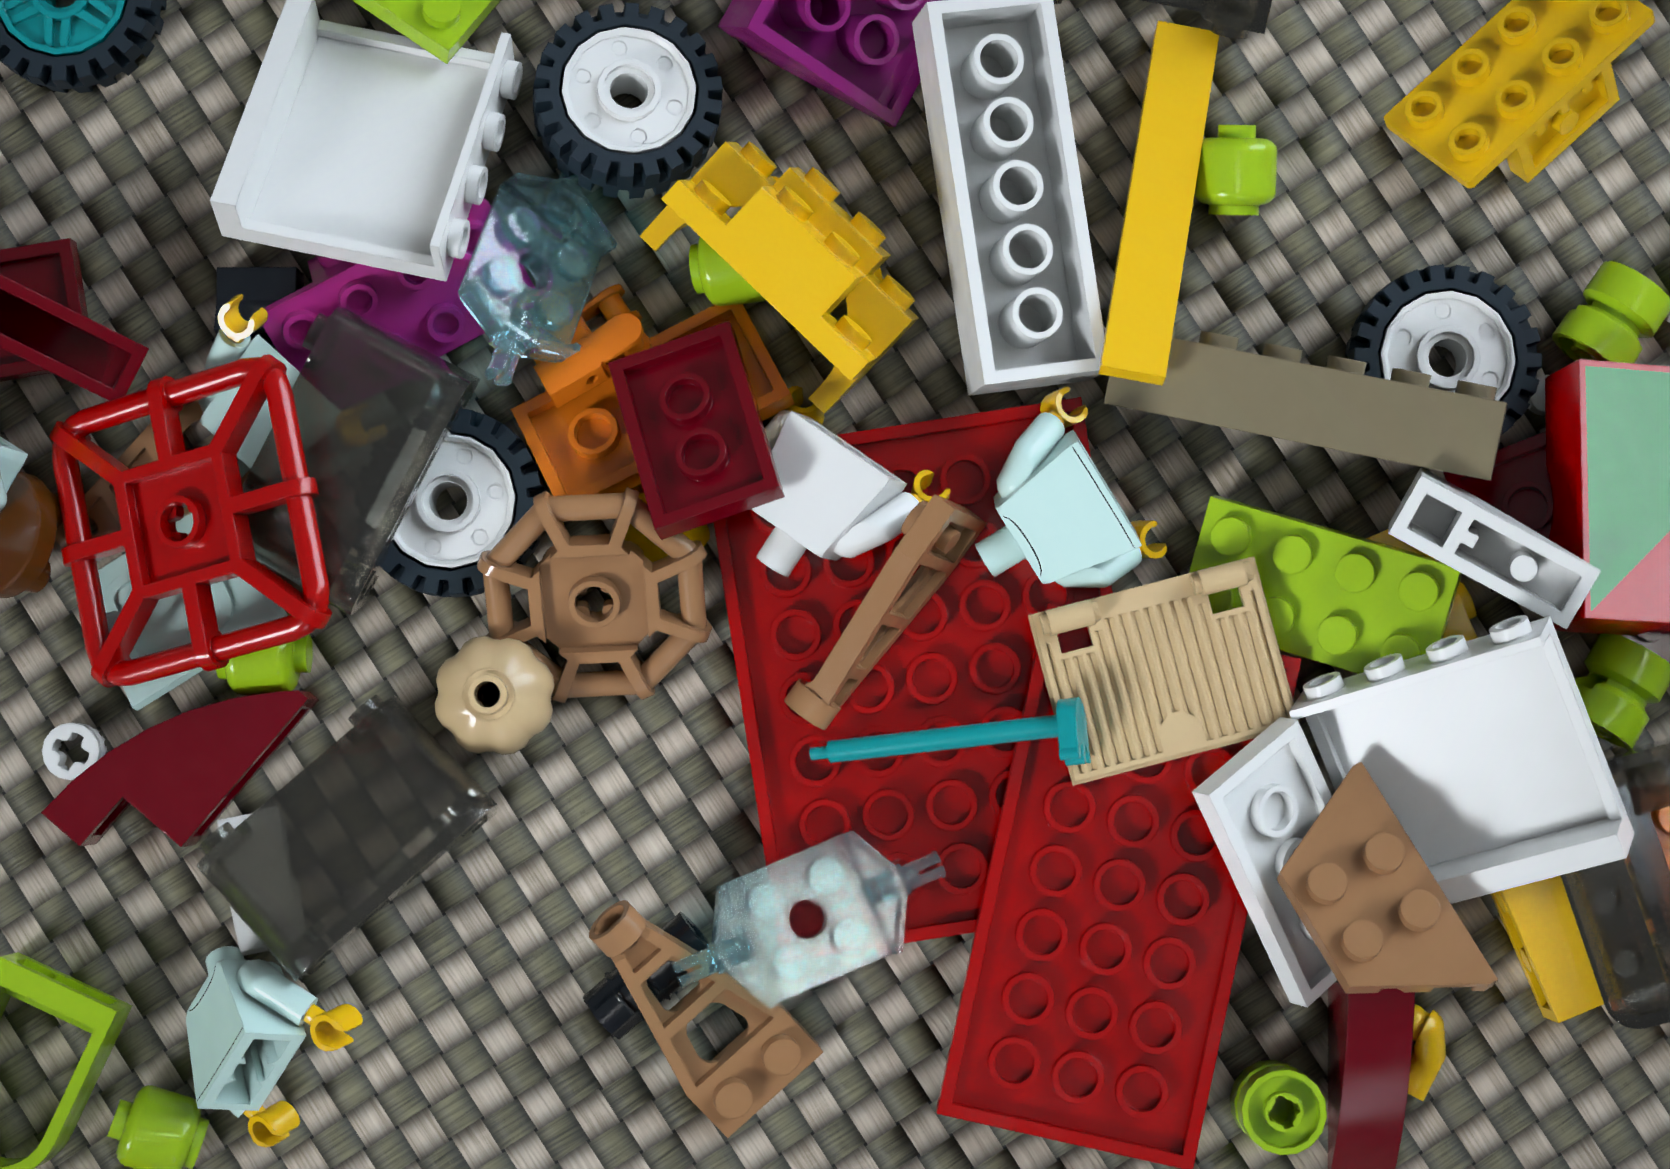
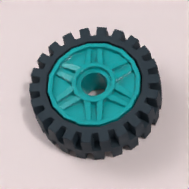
[0,0,166,93]

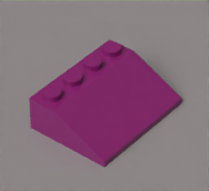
[717,0,942,127]

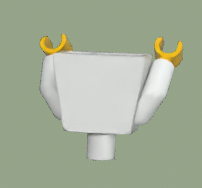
[752,386,951,577]

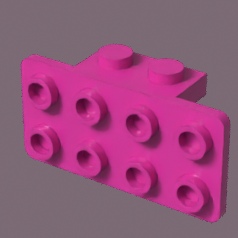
[263,199,539,409]

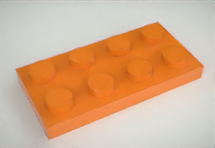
[511,304,795,496]

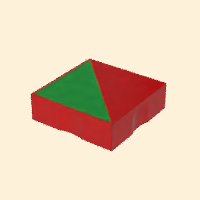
[1545,359,1670,636]

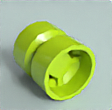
[1552,261,1670,363]
[1574,634,1670,750]
[1230,1060,1327,1155]

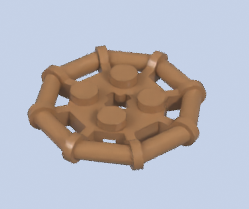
[477,487,712,704]

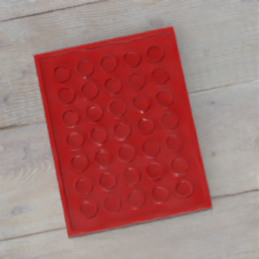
[713,397,1113,963]

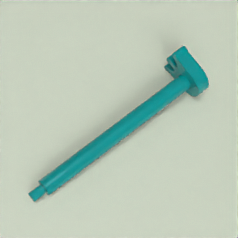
[809,697,1091,766]

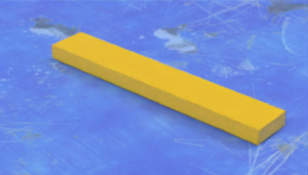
[1098,21,1220,386]

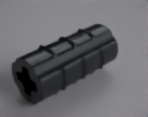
[583,912,718,1040]

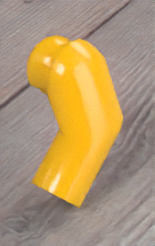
[1408,1004,1446,1101]

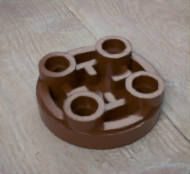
[0,471,63,598]

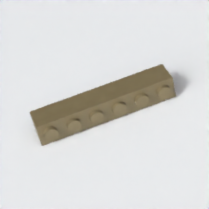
[1104,326,1508,481]

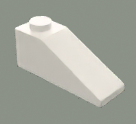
[1388,467,1601,629]

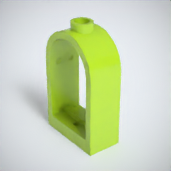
[0,952,133,1169]

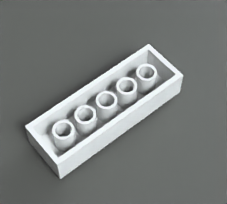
[912,0,1105,396]

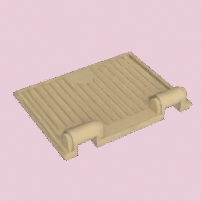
[1028,556,1299,786]

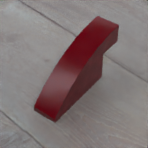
[0,274,149,401]
[41,690,319,847]
[1328,980,1415,1169]

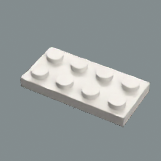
[1192,717,1337,1008]

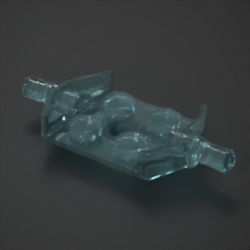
[458,172,617,386]
[671,830,946,1009]

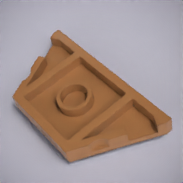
[1276,762,1498,994]

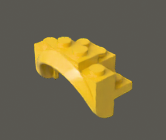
[640,141,919,414]

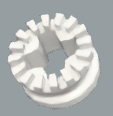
[42,723,107,780]

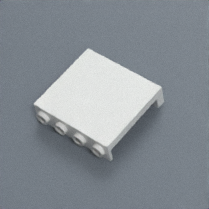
[210,0,523,282]
[1289,615,1635,904]

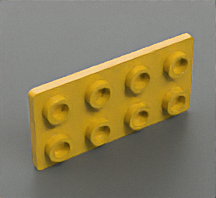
[1384,0,1655,189]

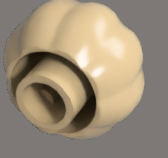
[434,636,555,755]

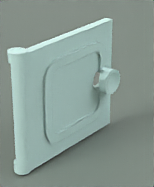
[98,513,288,711]

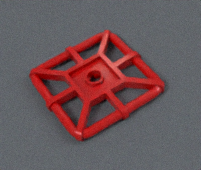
[49,354,333,688]

